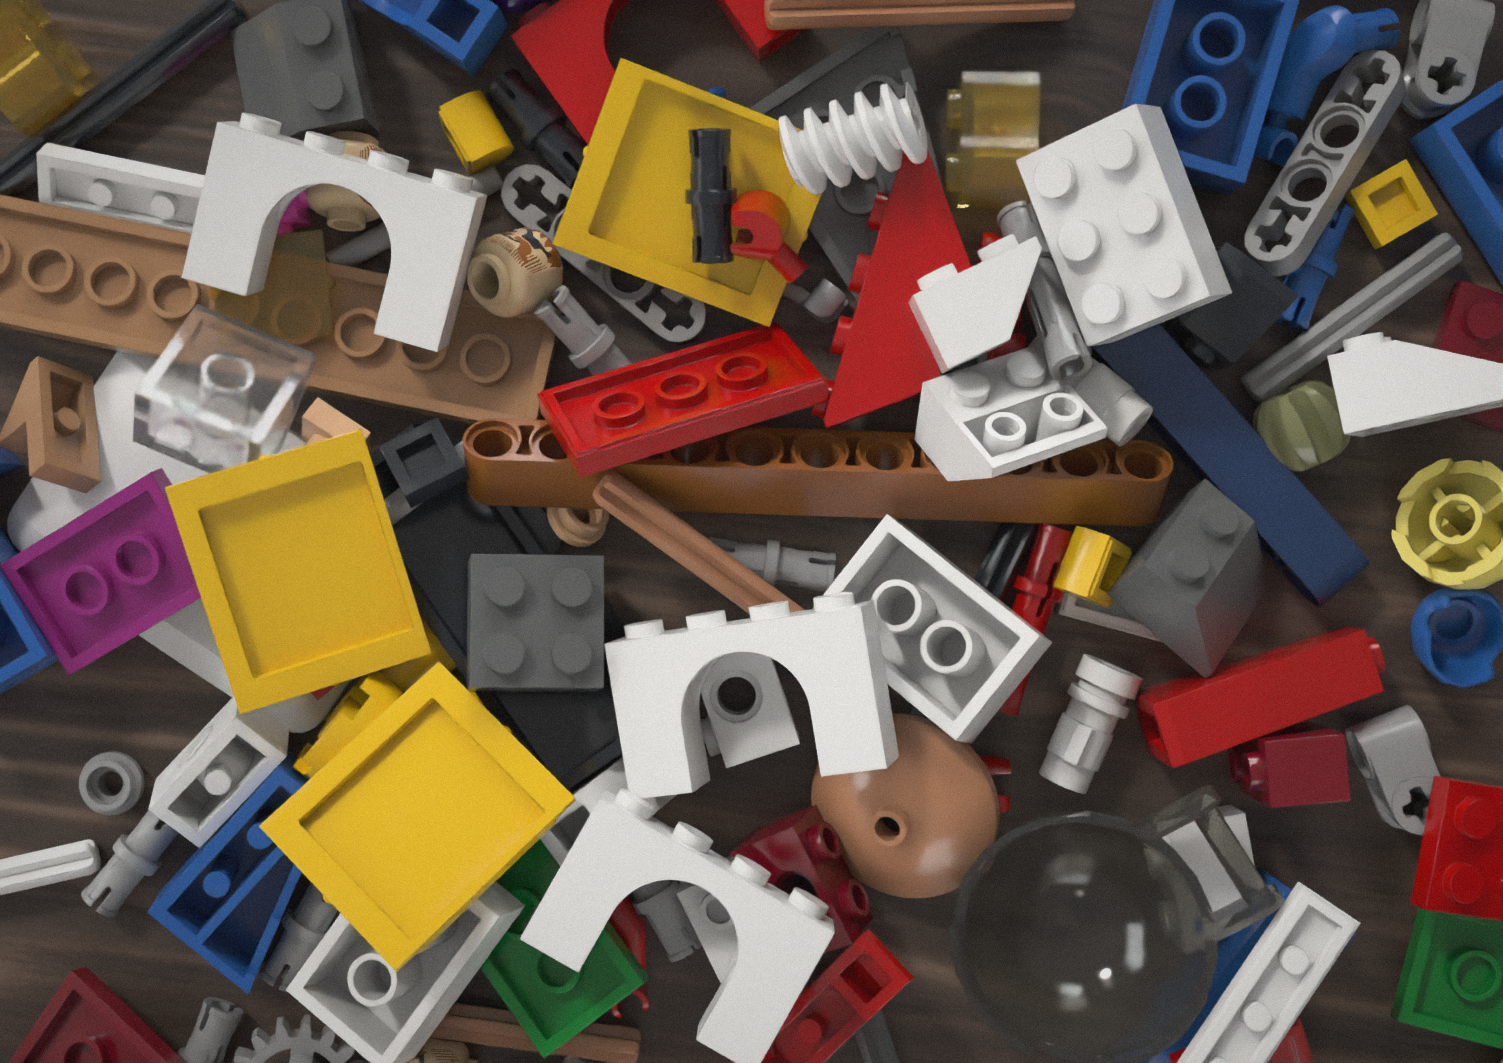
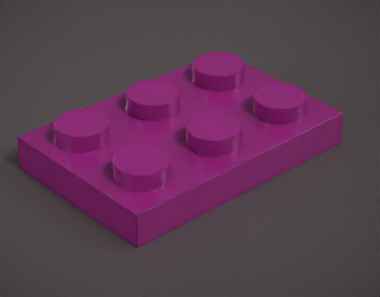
[0,468,201,675]

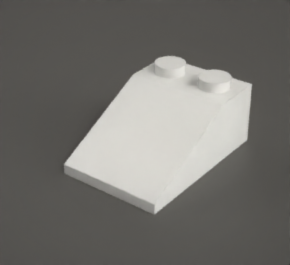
[1327,332,1503,437]

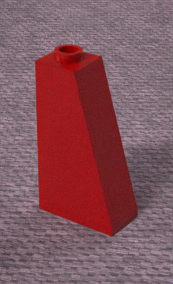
[1132,626,1386,768]

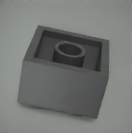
[230,0,380,141]
[1106,479,1269,678]

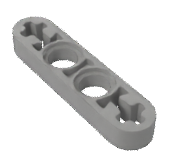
[1244,50,1405,276]
[501,164,707,345]

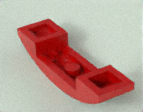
[730,929,914,1063]

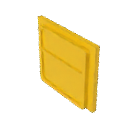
[552,58,828,327]
[165,429,432,714]
[259,662,576,972]

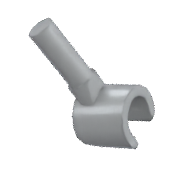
[782,278,848,324]

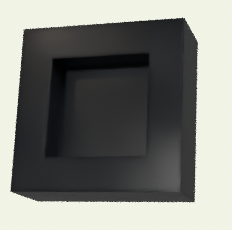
[378,417,470,508]

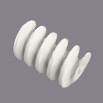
[779,81,928,195]

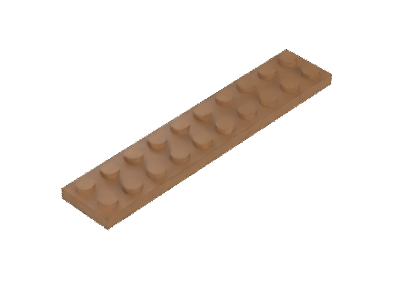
[0,195,563,424]

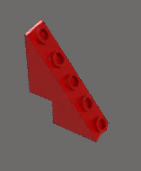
[811,150,971,430]

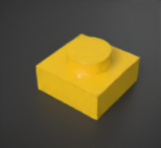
[1344,159,1438,249]

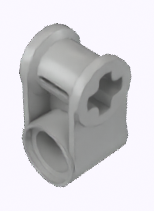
[1400,0,1495,121]
[1345,705,1441,835]

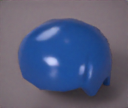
[1410,587,1503,689]

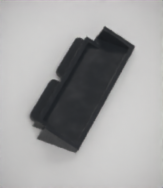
[370,424,625,790]

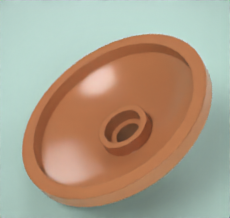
[811,713,1000,899]

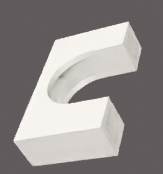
[182,112,487,352]
[604,592,899,799]
[520,789,835,1063]

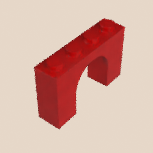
[511,0,807,146]

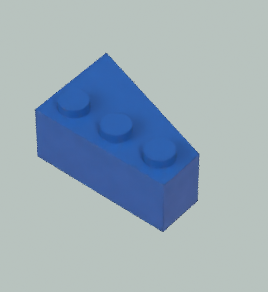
[147,750,309,994]

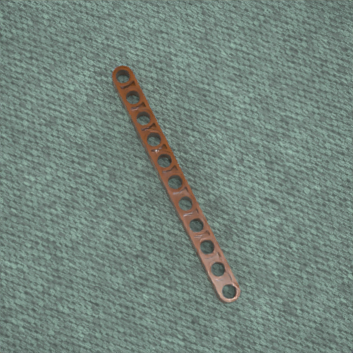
[463,418,1173,526]

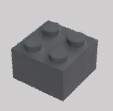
[467,554,604,692]

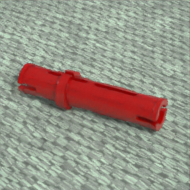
[998,523,1073,716]

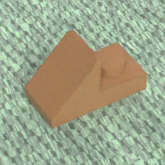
[0,356,101,493]

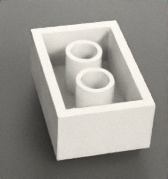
[1016,104,1232,347]
[813,514,1052,744]
[286,881,525,1063]

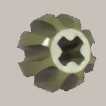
[1252,381,1350,472]

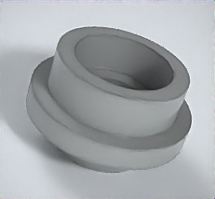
[79,751,145,815]

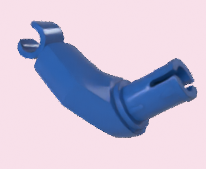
[1254,5,1400,167]

